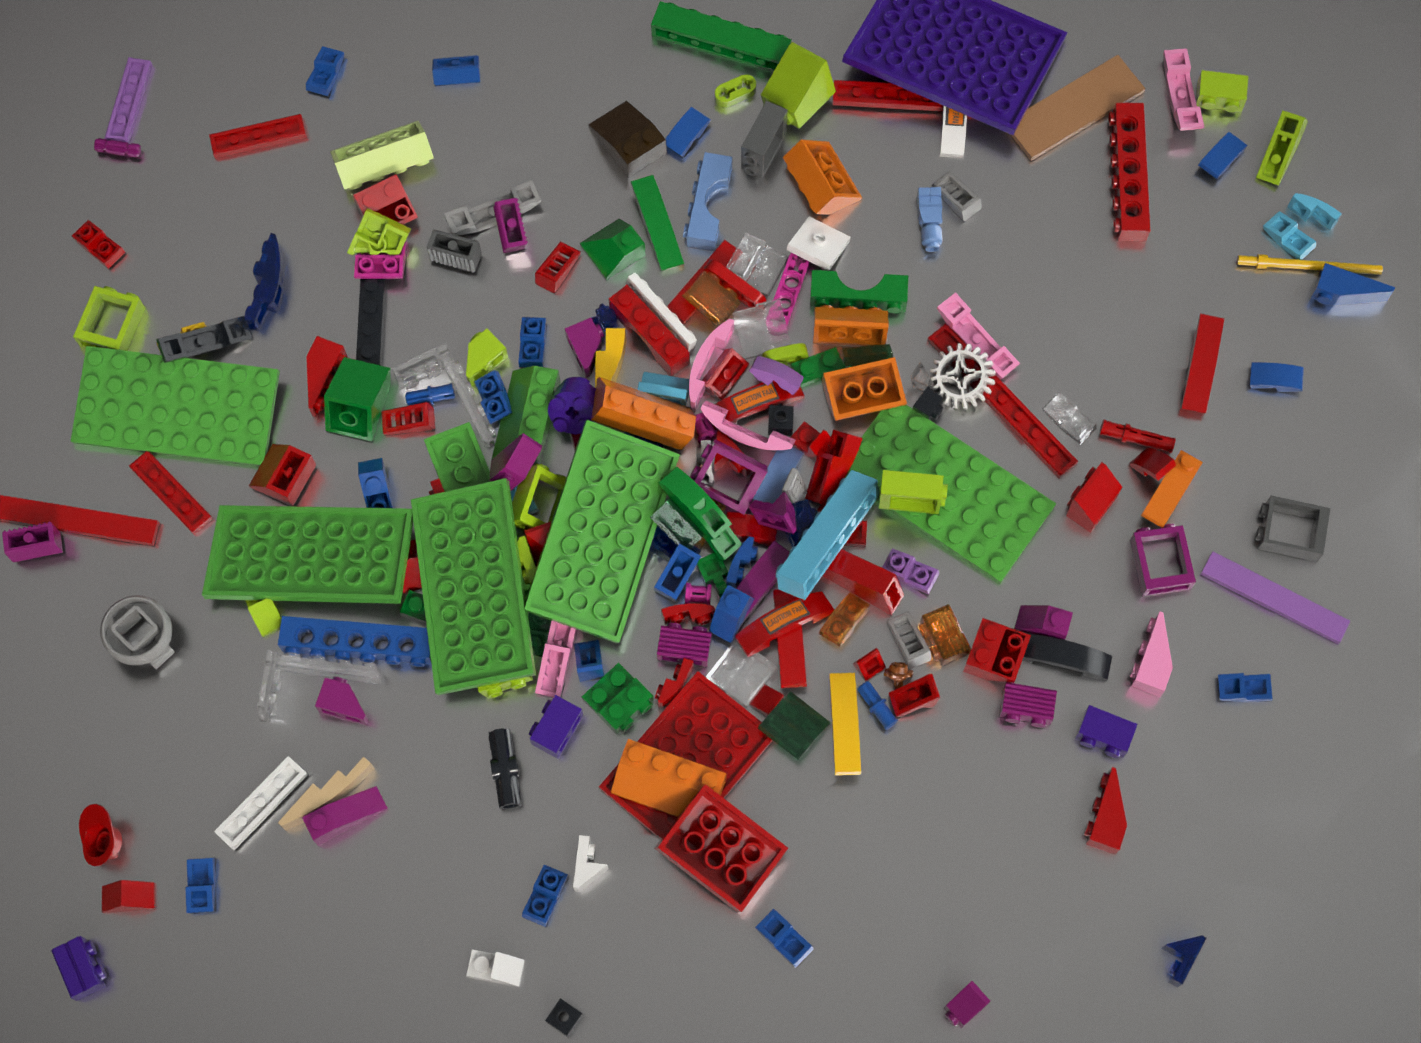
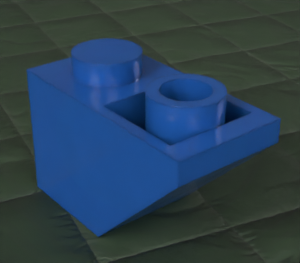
[358,458,393,508]

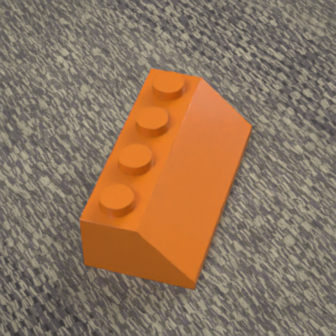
[591,377,696,450]
[611,739,726,817]

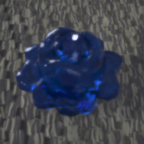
[592,303,617,331]

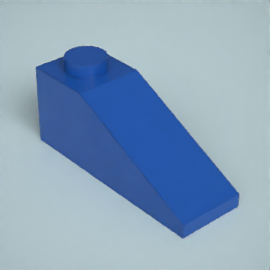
[1311,263,1395,306]

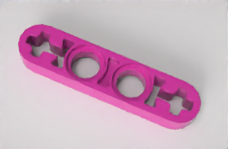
[766,253,810,337]

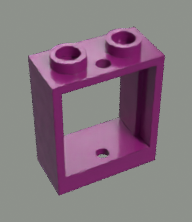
[690,439,768,514]
[1130,524,1196,597]

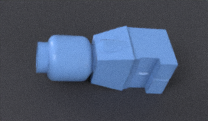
[917,187,943,252]

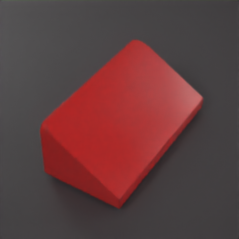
[702,348,749,401]

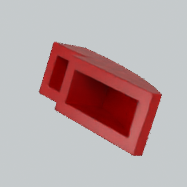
[805,429,863,504]

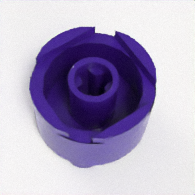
[548,377,596,434]

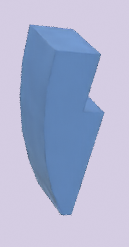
[753,447,804,504]

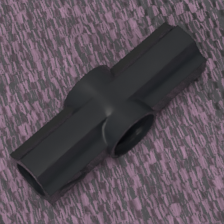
[488,728,521,809]

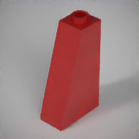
[823,549,904,616]

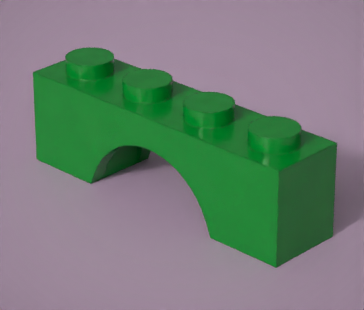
[810,270,909,314]

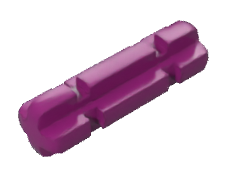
[94,138,141,157]

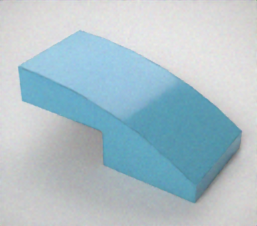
[1287,193,1342,230]
[1263,211,1316,260]

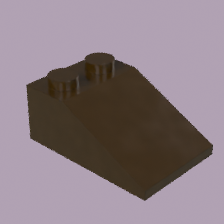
[588,100,667,178]

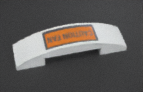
[940,106,967,157]

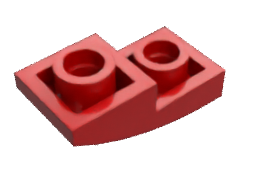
[72,220,126,269]
[1129,448,1176,481]
[726,512,777,546]
[661,603,715,626]
[655,658,694,709]

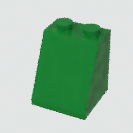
[324,357,391,442]

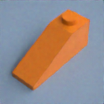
[1141,450,1203,528]

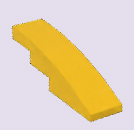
[829,673,861,775]

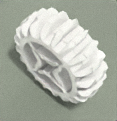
[929,343,996,409]

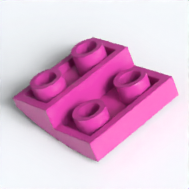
[354,240,407,279]

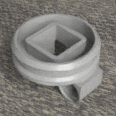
[100,595,175,669]

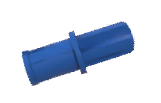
[405,383,455,406]
[857,681,898,730]

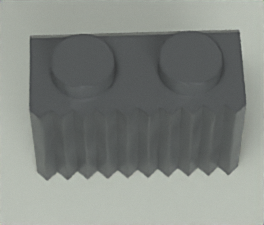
[427,229,482,273]

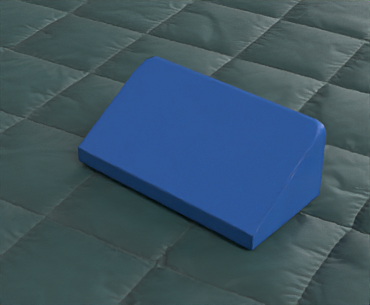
[432,55,480,86]

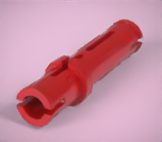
[1099,419,1176,453]

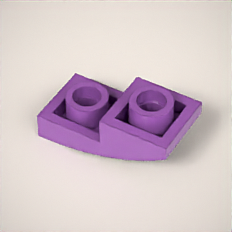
[749,356,804,395]
[882,548,940,595]

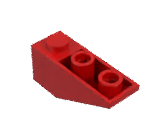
[306,336,348,418]
[1084,767,1127,855]

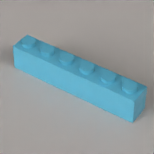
[776,470,879,600]

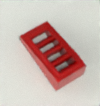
[535,241,581,293]
[381,402,435,435]

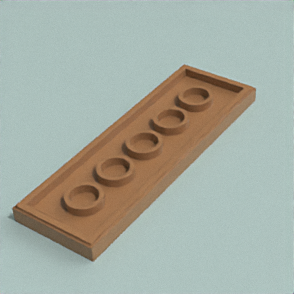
[1010,55,1146,161]

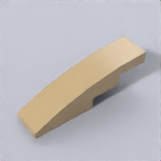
[278,757,375,831]

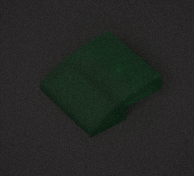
[758,692,831,760]

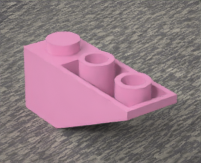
[1130,612,1173,697]

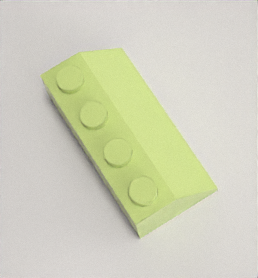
[330,121,434,190]

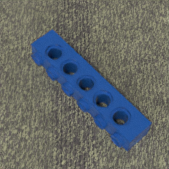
[278,616,431,667]

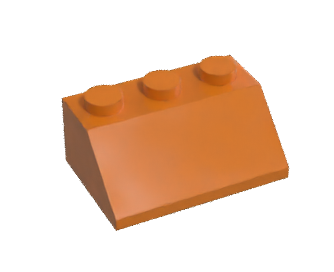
[783,139,862,215]
[813,305,889,347]
[821,357,907,421]

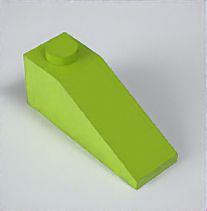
[1256,110,1308,186]

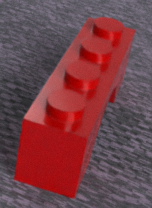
[608,285,690,376]

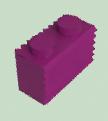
[493,198,528,253]
[2,521,63,562]
[657,623,712,667]
[1000,682,1057,728]

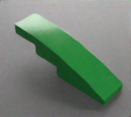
[631,175,684,271]

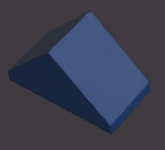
[574,640,604,682]

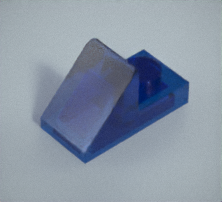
[1162,935,1206,988]

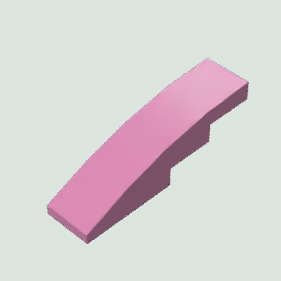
[535,621,577,697]

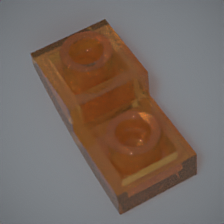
[819,592,871,647]

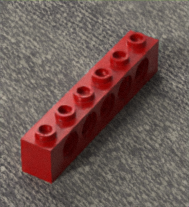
[1108,103,1151,241]

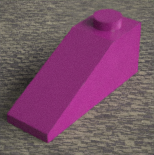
[302,786,388,846]

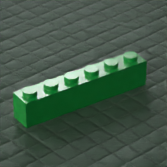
[651,1,792,72]

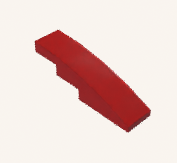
[1181,313,1225,414]
[773,589,807,688]

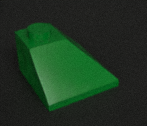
[580,219,646,281]

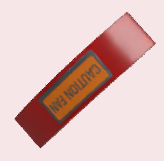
[712,380,805,431]
[735,591,835,657]

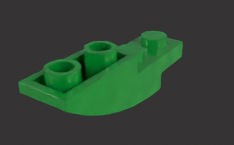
[658,467,742,561]

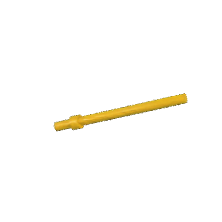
[1237,254,1383,275]

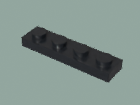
[356,279,386,365]

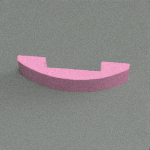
[1163,48,1204,131]
[937,292,1020,379]
[689,319,734,412]
[701,401,796,450]

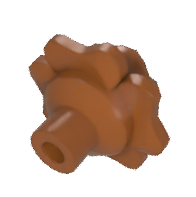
[884,662,914,689]

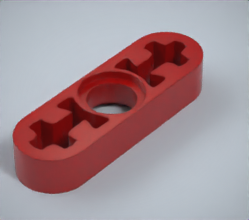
[703,259,767,311]

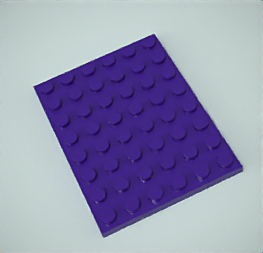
[842,0,1068,135]

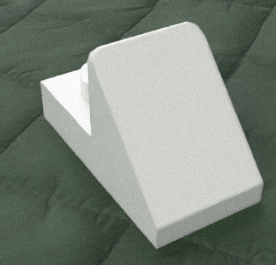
[573,835,609,892]
[466,950,525,987]

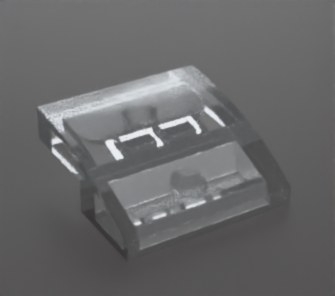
[726,232,789,298]
[733,298,791,360]
[706,639,777,708]

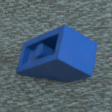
[653,544,701,602]
[709,585,755,643]

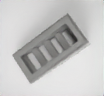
[932,171,982,221]
[782,468,807,512]
[886,611,932,669]

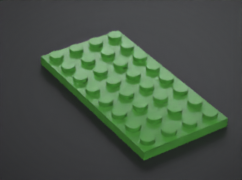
[70,346,280,466]
[845,405,1057,584]
[524,420,680,643]
[411,478,536,695]
[202,505,413,604]

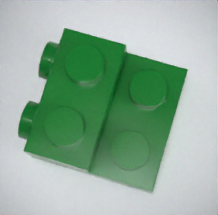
[581,662,654,735]

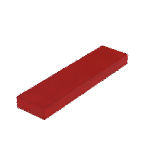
[209,114,307,159]
[667,240,743,325]
[129,451,213,535]

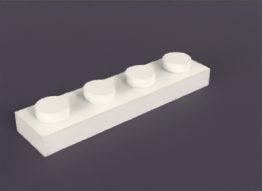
[626,273,697,354]
[214,756,308,850]

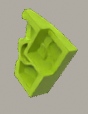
[347,208,411,255]

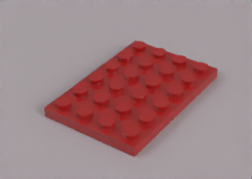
[599,671,777,839]

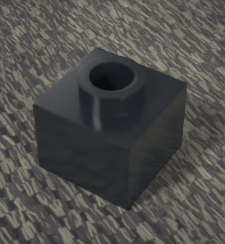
[913,387,944,420]
[768,405,794,436]
[545,998,583,1038]

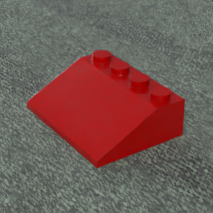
[654,784,788,912]

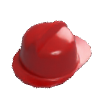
[79,804,123,867]

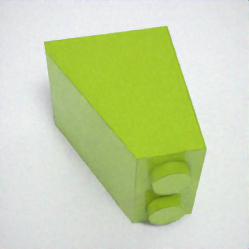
[760,42,836,129]

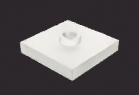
[787,216,851,271]

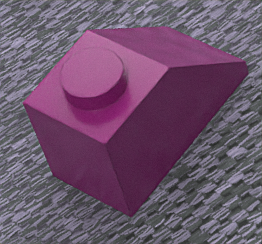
[565,318,604,379]
[489,433,542,491]
[1014,605,1073,640]
[315,676,369,726]
[944,981,990,1029]

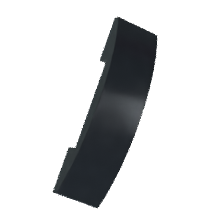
[156,316,252,363]
[1022,633,1112,681]

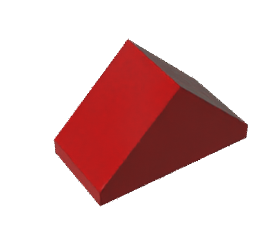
[102,880,155,913]

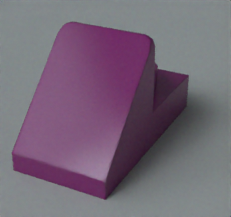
[749,492,796,534]

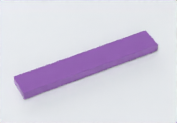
[1200,551,1350,644]

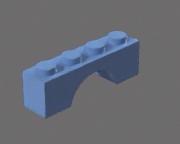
[683,152,733,251]

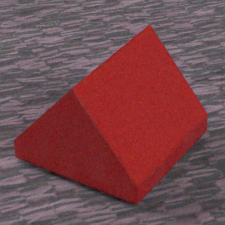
[853,648,886,681]

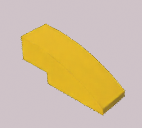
[595,328,626,388]

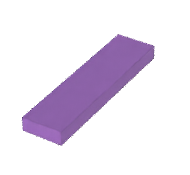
[104,57,152,144]

